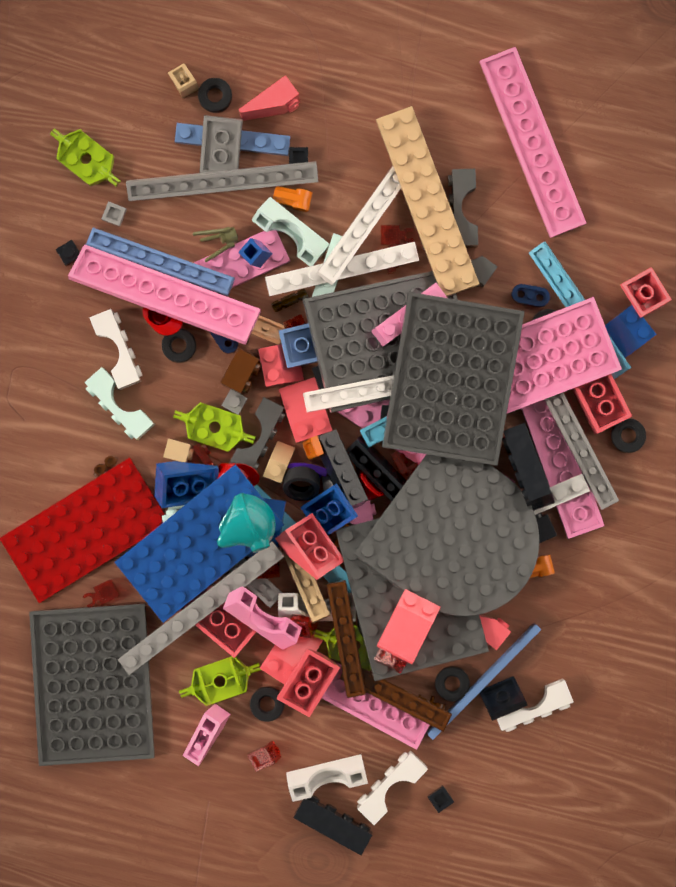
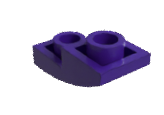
[288,463,327,478]

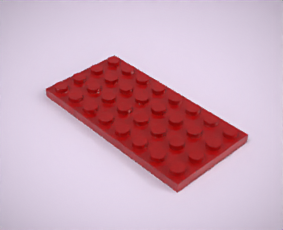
[0,457,166,603]

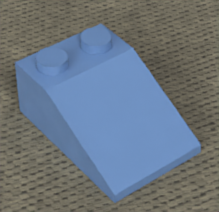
[279,324,318,368]

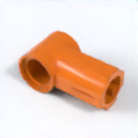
[273,186,313,212]
[530,554,555,578]

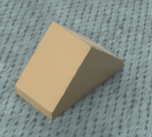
[168,63,199,98]

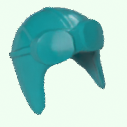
[217,493,276,553]

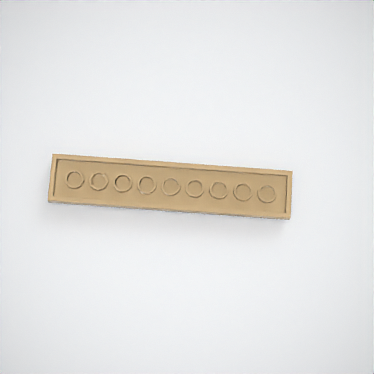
[376,106,479,297]

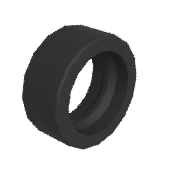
[283,466,320,501]

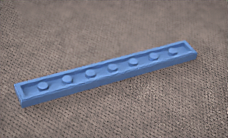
[86,228,235,297]
[427,623,542,740]

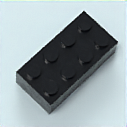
[502,423,555,511]

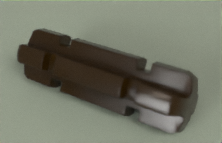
[271,289,308,312]

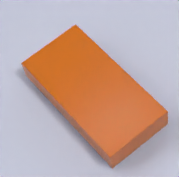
[302,436,324,460]

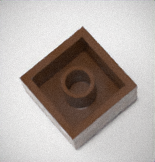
[220,348,262,395]

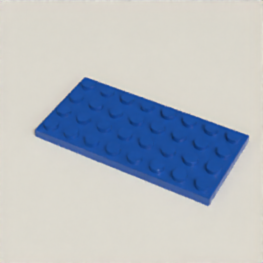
[114,464,285,623]

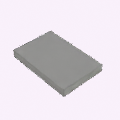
[200,115,243,173]

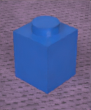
[238,238,273,268]

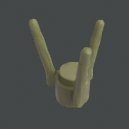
[193,227,238,262]

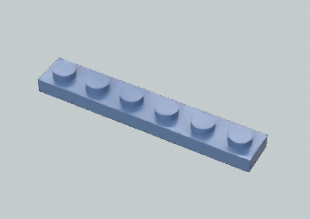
[175,123,291,156]

